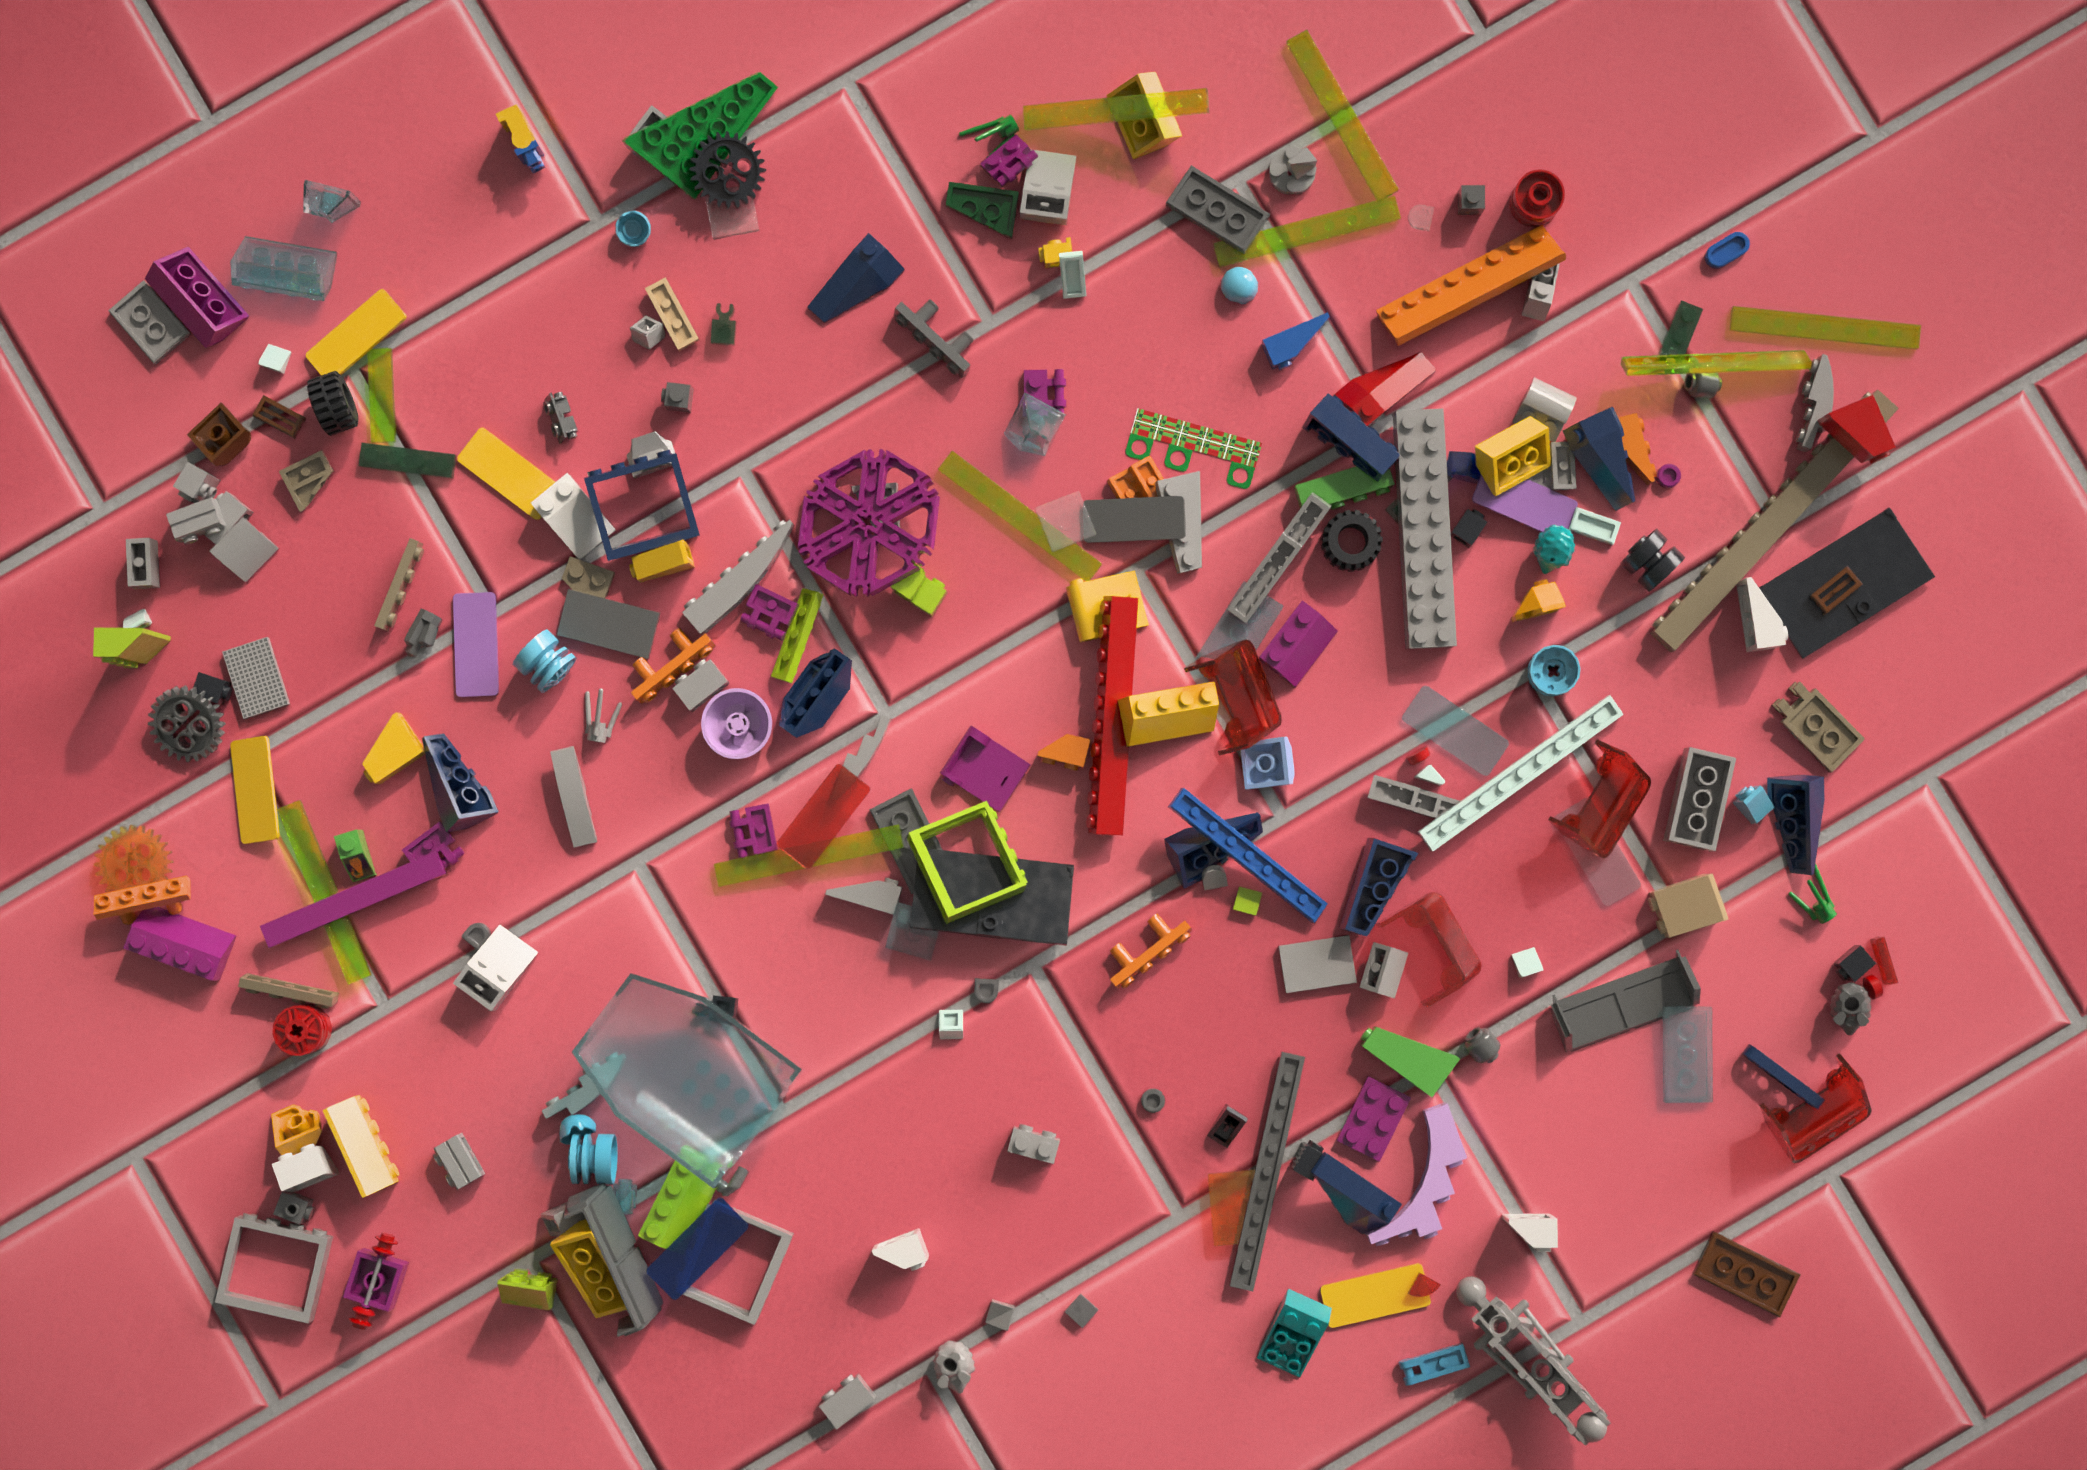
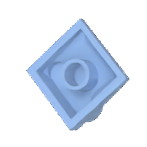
[1240,737,1295,790]

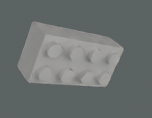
[1663,747,1736,852]

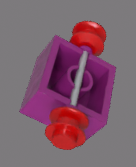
[343,1233,409,1330]

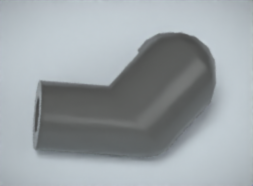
[716,1166,749,1196]

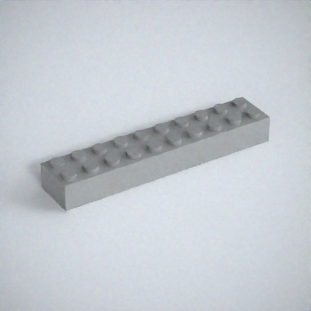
[1392,408,1457,649]

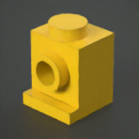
[1038,237,1072,268]

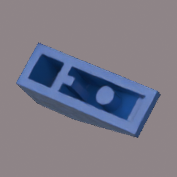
[1261,312,1330,370]

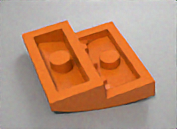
[1107,456,1164,499]

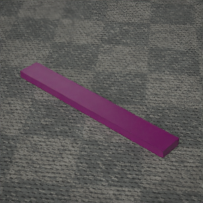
[260,852,446,948]

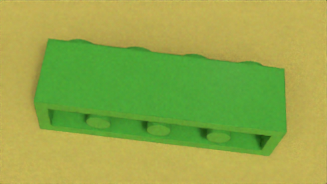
[1294,467,1395,510]

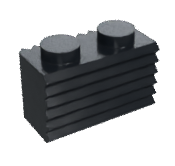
[1290,1140,1324,1181]

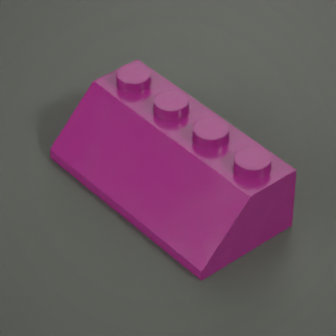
[144,247,249,348]
[123,907,237,981]

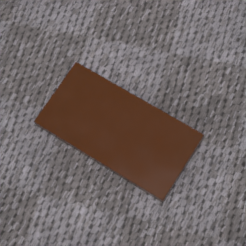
[1692,1231,1801,1317]

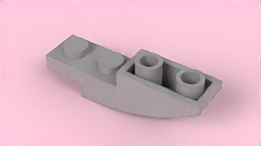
[1796,354,1834,452]
[542,1052,626,1119]

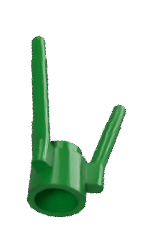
[959,115,1019,158]
[1789,863,1837,924]

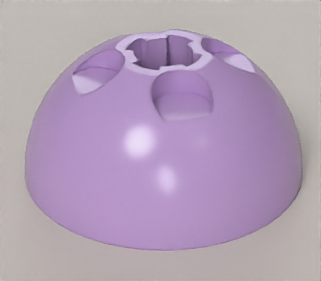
[701,688,772,759]

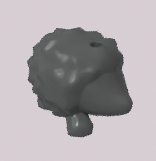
[1830,982,1872,1036]

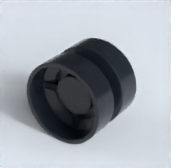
[1620,528,1685,592]

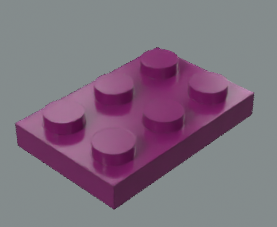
[1336,1076,1411,1162]

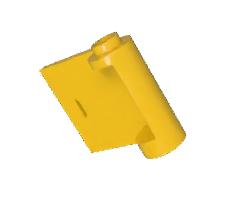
[1066,571,1149,643]

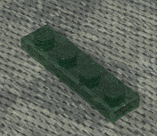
[358,443,457,479]

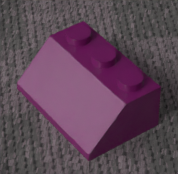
[1258,600,1338,687]

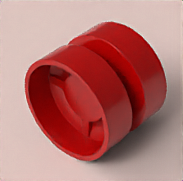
[1509,169,1565,227]

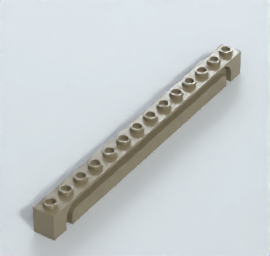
[1650,390,1899,652]

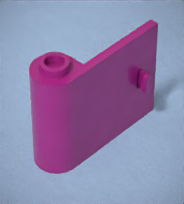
[940,726,1031,812]

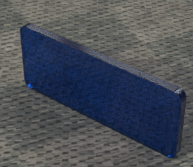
[647,1197,749,1300]

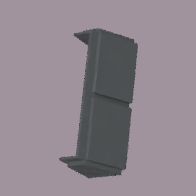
[1551,950,1701,1052]
[564,1183,663,1337]

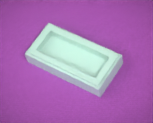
[1059,251,1087,299]
[1569,507,1621,545]

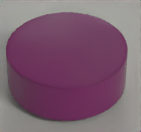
[1656,464,1681,488]

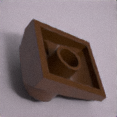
[187,402,251,466]

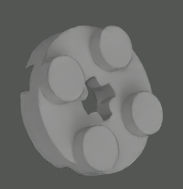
[1269,146,1317,195]

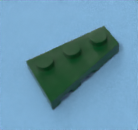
[946,182,1019,239]

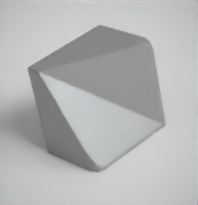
[1287,147,1317,179]
[630,316,665,350]
[985,1299,1015,1331]

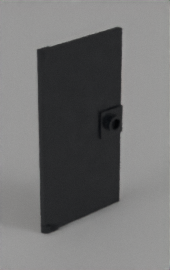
[1759,507,1935,659]
[910,848,1074,946]

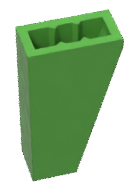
[1360,1026,1460,1097]

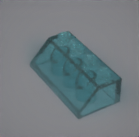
[230,236,337,301]

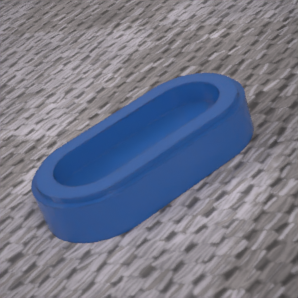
[1705,232,1750,269]

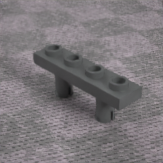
[894,299,973,378]

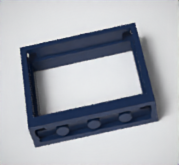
[584,449,700,561]

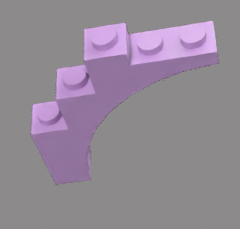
[1366,1102,1467,1246]

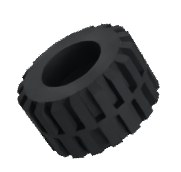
[307,371,359,436]
[1321,510,1383,572]

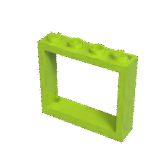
[907,801,1027,924]

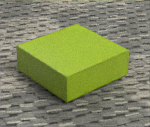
[1233,887,1262,916]

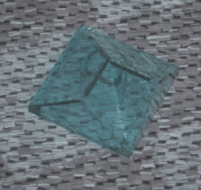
[303,180,361,223]
[1004,393,1066,456]

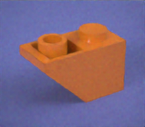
[1037,734,1090,771]

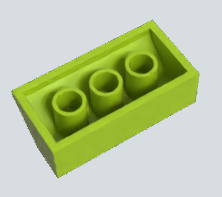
[93,628,171,668]
[638,1147,726,1255]

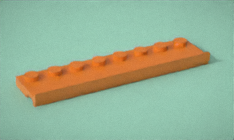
[1376,225,1566,346]

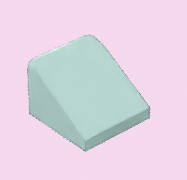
[258,344,291,374]
[123,609,152,628]
[1414,765,1445,786]
[1511,947,1543,977]
[939,1010,963,1039]

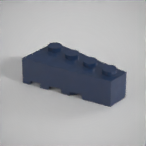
[1339,838,1418,937]

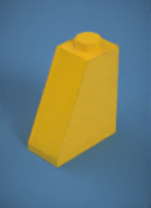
[629,540,695,583]
[362,712,425,784]

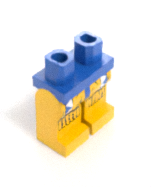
[496,104,546,173]

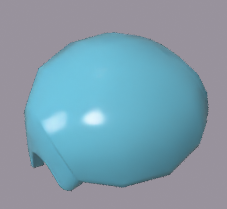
[615,211,651,247]
[1221,267,1258,304]
[559,1114,596,1145]

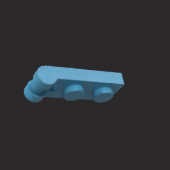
[1398,1343,1470,1386]

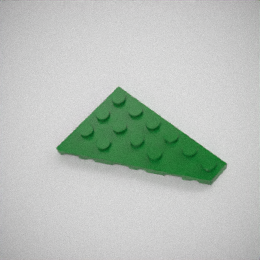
[622,72,778,199]

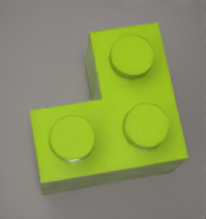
[890,563,947,616]

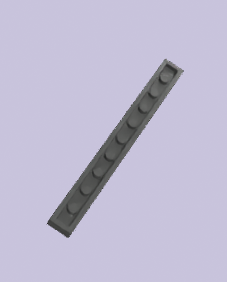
[1229,1051,1305,1292]

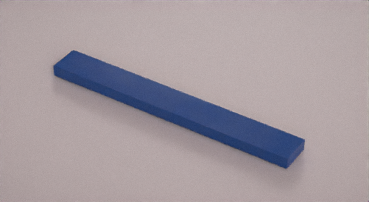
[1168,788,1328,923]

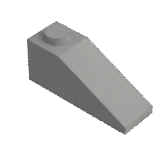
[825,877,903,915]

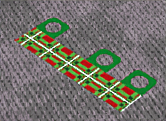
[1126,408,1262,489]

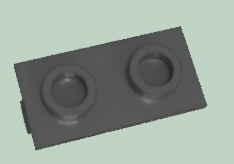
[543,392,578,444]

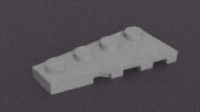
[1154,471,1202,574]

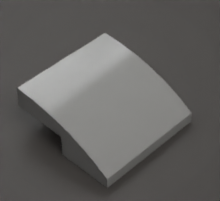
[1528,442,1576,491]
[209,517,279,582]

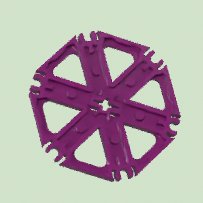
[798,449,940,597]

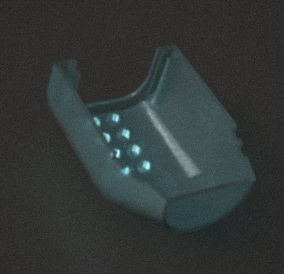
[572,973,804,1189]

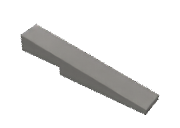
[1227,492,1331,623]

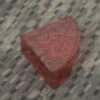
[1408,1272,1441,1297]

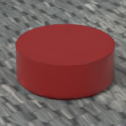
[1406,746,1431,766]
[1863,974,1883,1000]

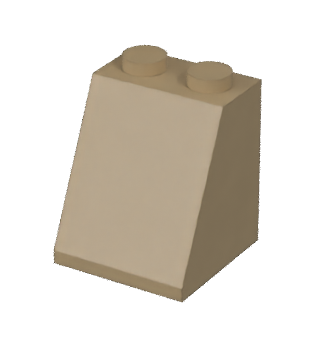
[1648,874,1729,938]

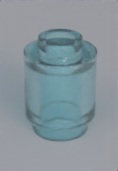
[613,1179,637,1214]

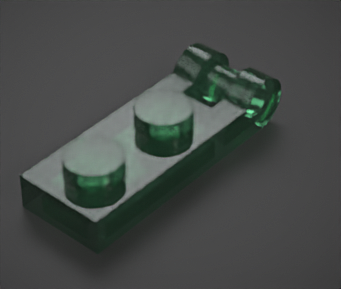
[1656,300,1703,370]

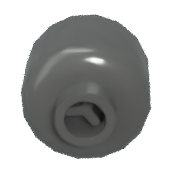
[1684,367,1722,399]
[1465,1027,1501,1063]

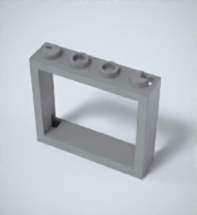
[674,1200,794,1325]
[215,1213,333,1323]

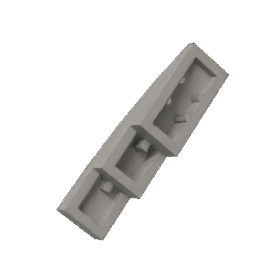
[831,715,892,800]
[550,746,597,847]
[1368,775,1460,819]

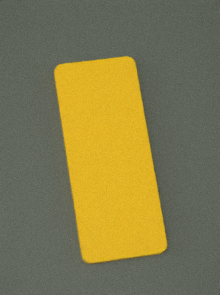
[306,289,407,375]
[457,428,555,520]
[230,736,280,844]
[1320,1263,1431,1328]

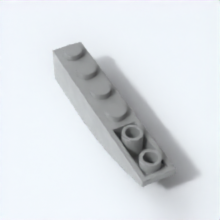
[682,519,794,635]

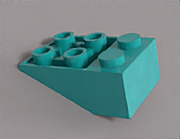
[1257,1289,1332,1377]

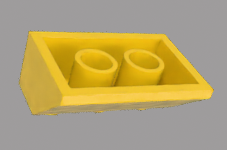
[1106,72,1182,159]
[1475,416,1551,496]

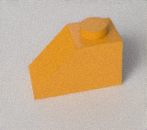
[1511,579,1566,622]
[271,1105,322,1155]

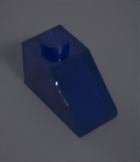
[1447,451,1481,484]

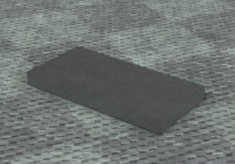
[1166,165,1270,254]
[557,589,660,659]
[869,788,943,894]

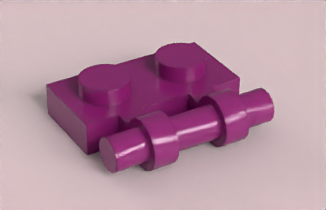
[980,134,1038,187]
[1024,369,1066,418]
[740,584,799,641]
[729,803,778,858]
[402,821,465,869]

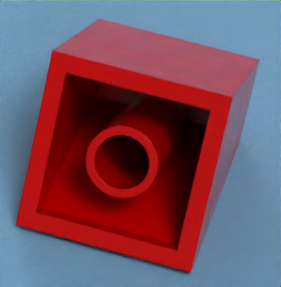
[1817,395,1896,464]

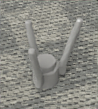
[585,688,622,743]

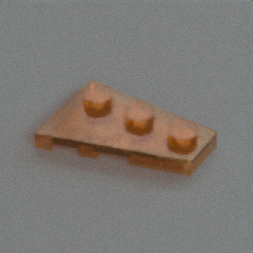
[1207,1169,1255,1246]

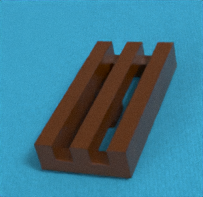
[252,395,306,439]
[1809,566,1862,615]

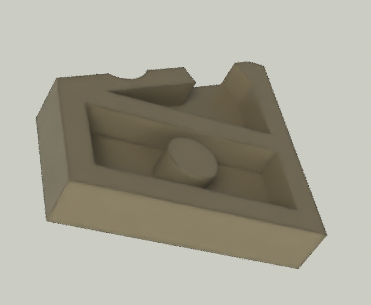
[279,450,334,512]
[562,556,615,598]

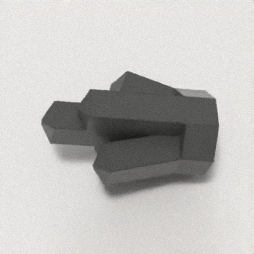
[404,608,443,657]

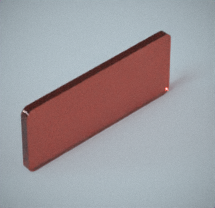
[777,764,871,869]

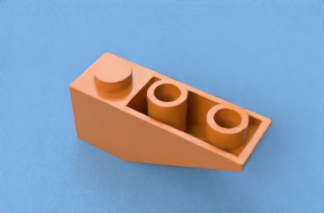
[1618,413,1657,485]

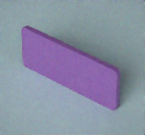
[1472,475,1578,532]
[453,592,499,697]

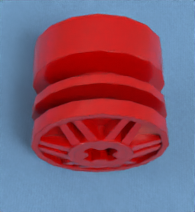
[272,1004,332,1056]

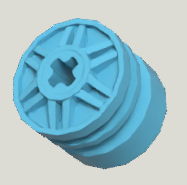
[512,629,577,693]
[1527,645,1581,697]
[568,1133,618,1184]

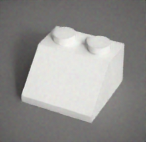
[272,1144,339,1192]
[1502,1214,1558,1252]
[872,1228,929,1271]

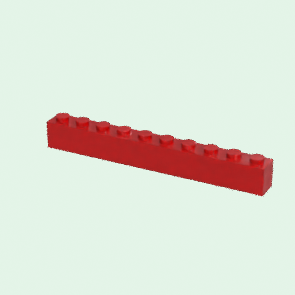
[1086,596,1138,836]

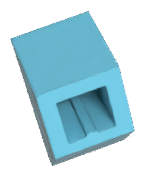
[1733,785,1774,824]

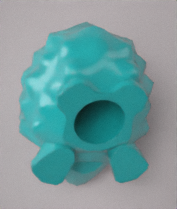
[1533,524,1575,574]

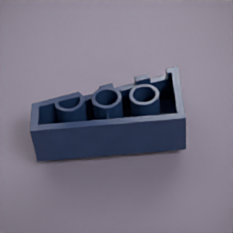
[1302,393,1400,482]

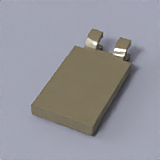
[1772,682,1865,772]

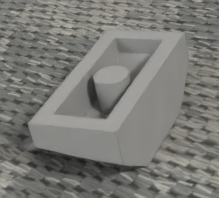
[626,431,675,479]

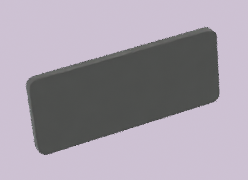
[1083,496,1186,543]

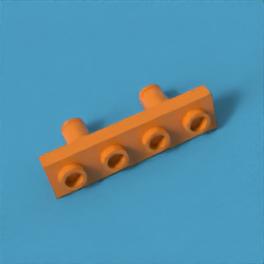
[631,628,716,704]
[93,875,191,925]
[1110,913,1192,989]

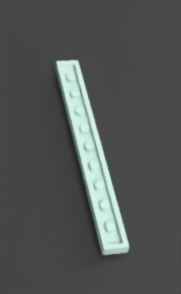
[1418,695,1624,851]

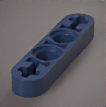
[1742,1044,1825,1110]

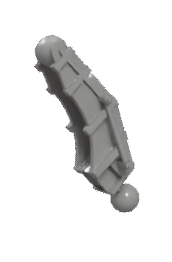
[1456,1276,1611,1446]

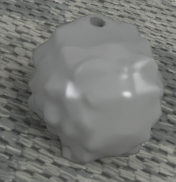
[933,1341,976,1394]

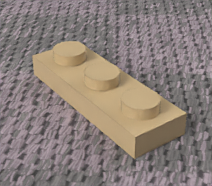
[645,277,700,351]

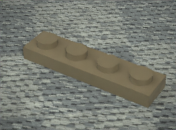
[374,538,424,631]
[238,973,339,1009]

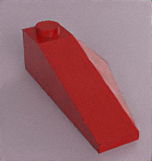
[1334,352,1436,427]

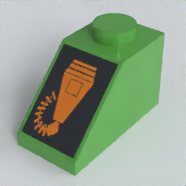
[334,829,376,882]

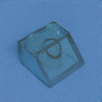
[885,902,940,961]

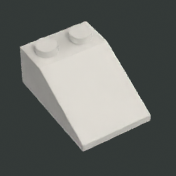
[531,473,616,560]
[1736,577,1788,652]

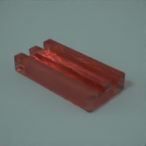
[1870,936,1898,985]

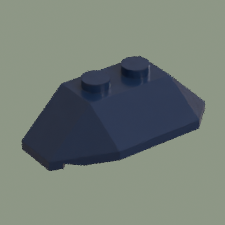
[779,648,852,738]

